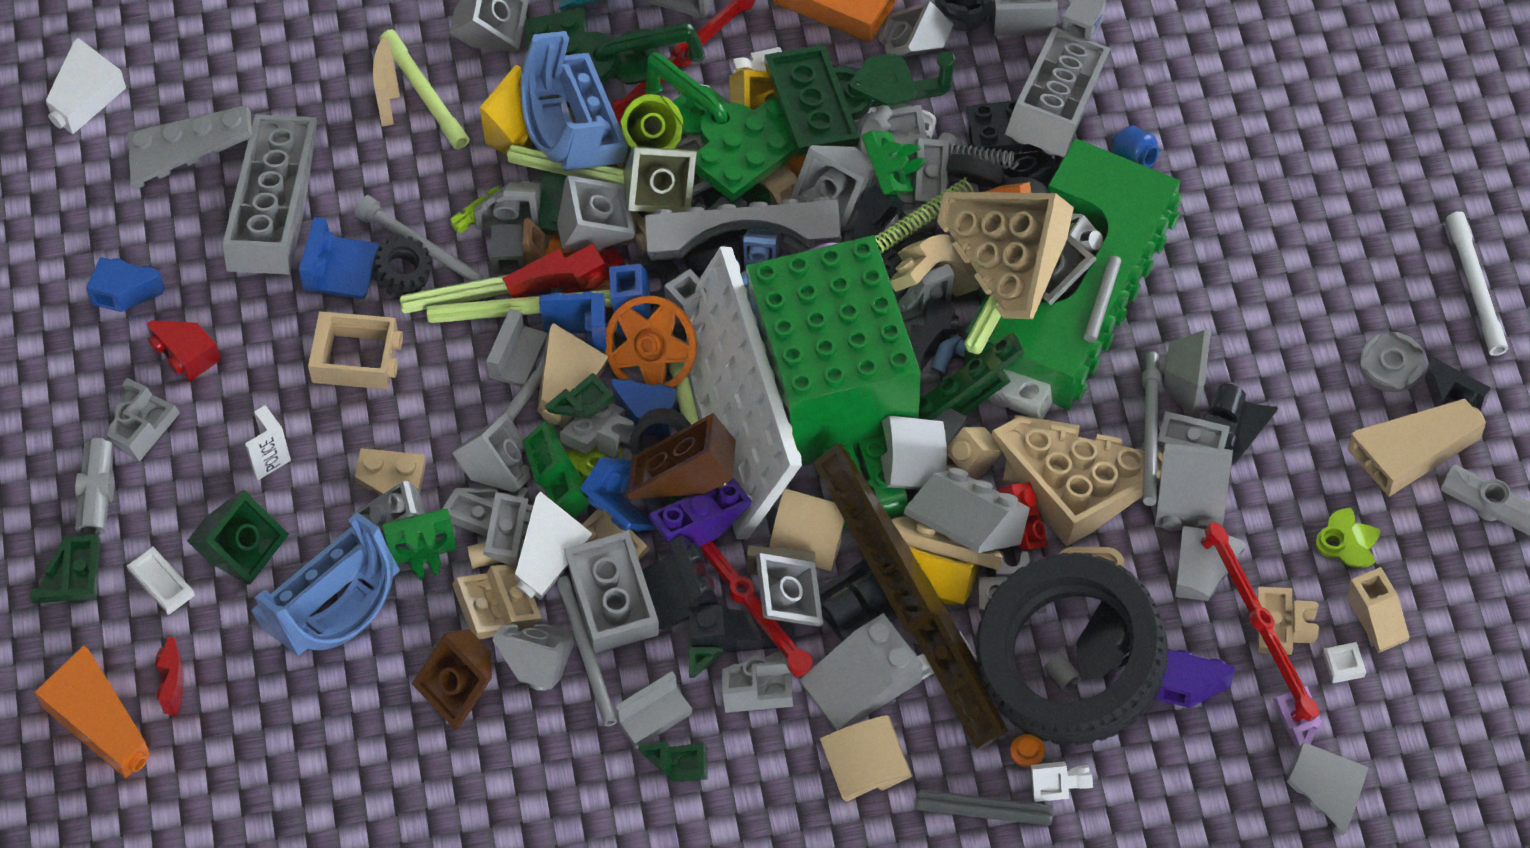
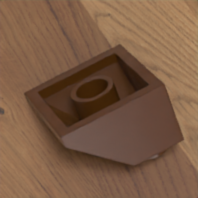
[412,629,492,729]

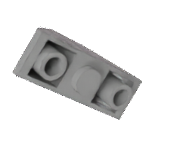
[352,481,425,539]

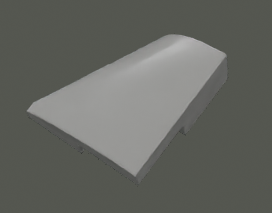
[107,378,180,462]
[1175,526,1245,601]
[722,651,793,713]
[1287,742,1368,835]

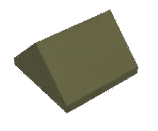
[623,146,697,213]

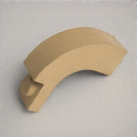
[890,234,980,297]

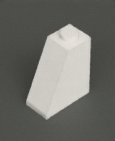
[46,38,126,134]
[514,491,592,600]

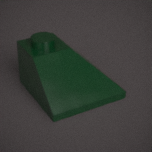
[187,490,289,584]

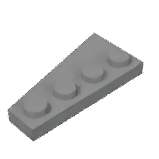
[128,105,252,190]

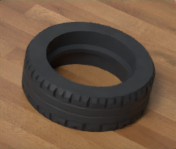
[976,552,1168,745]

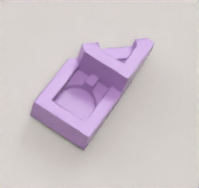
[1273,686,1322,749]

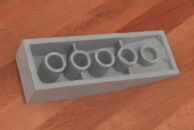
[1005,27,1111,157]
[222,114,317,275]

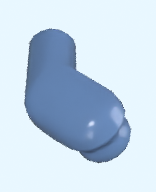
[930,336,965,374]

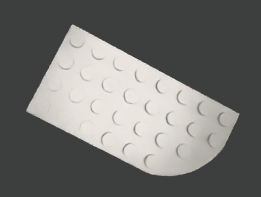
[686,247,802,539]

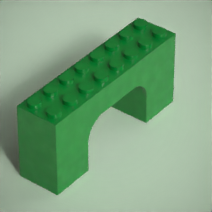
[964,138,1182,411]

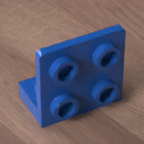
[299,217,379,299]
[539,291,608,355]
[580,457,656,532]

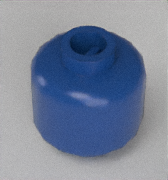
[1112,125,1159,168]

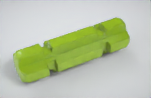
[450,187,500,233]

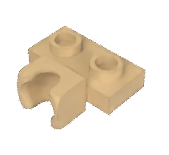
[1257,587,1319,655]

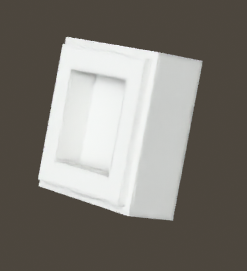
[1323,642,1366,683]

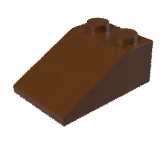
[627,413,736,500]

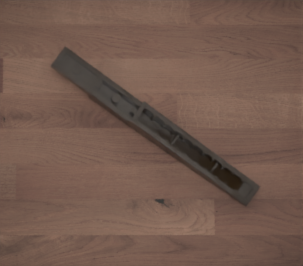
[813,444,1009,750]

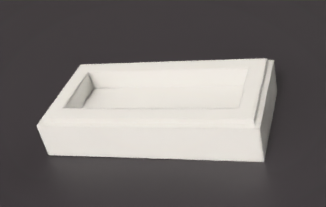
[127,546,195,615]

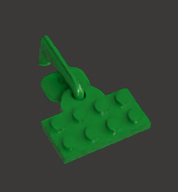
[644,52,797,202]

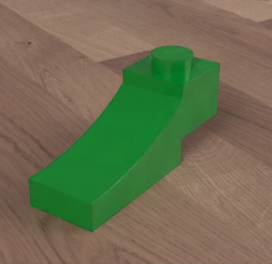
[522,420,590,518]

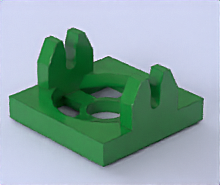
[862,130,926,196]
[382,508,457,580]

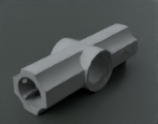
[75,438,114,536]
[1441,464,1530,536]

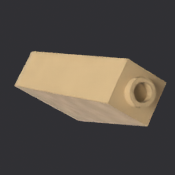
[1347,399,1486,497]

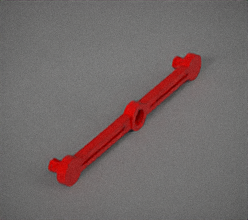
[610,0,756,123]
[1201,522,1319,722]
[700,541,813,677]

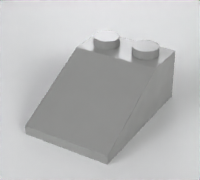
[1154,443,1233,531]
[564,531,659,654]
[799,613,923,731]

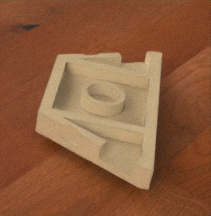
[891,515,1003,570]

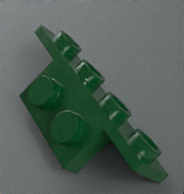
[919,332,1025,420]

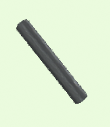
[916,790,1054,826]

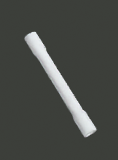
[1446,212,1508,356]

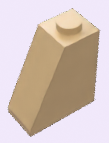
[537,323,609,428]

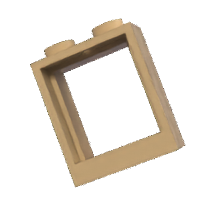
[308,311,403,390]

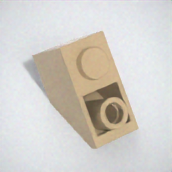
[947,427,1003,480]
[1346,567,1410,653]

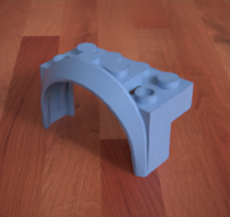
[521,31,628,171]
[251,512,400,656]

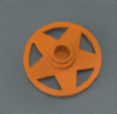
[605,296,697,388]

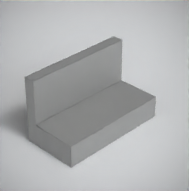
[486,309,548,387]
[615,671,693,749]

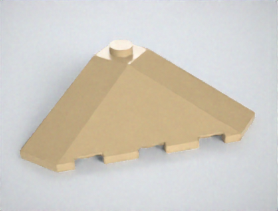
[937,192,1074,319]
[992,417,1163,547]

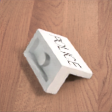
[245,405,291,481]

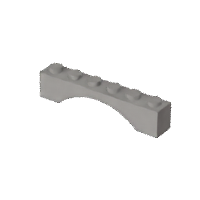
[645,197,842,261]

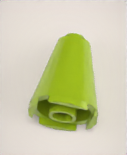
[621,94,683,150]

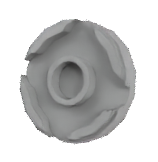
[1359,332,1425,392]

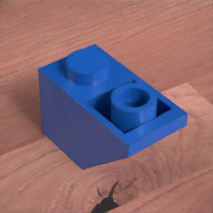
[86,257,165,312]
[609,264,651,339]
[611,379,678,438]

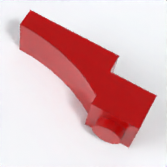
[502,243,610,298]

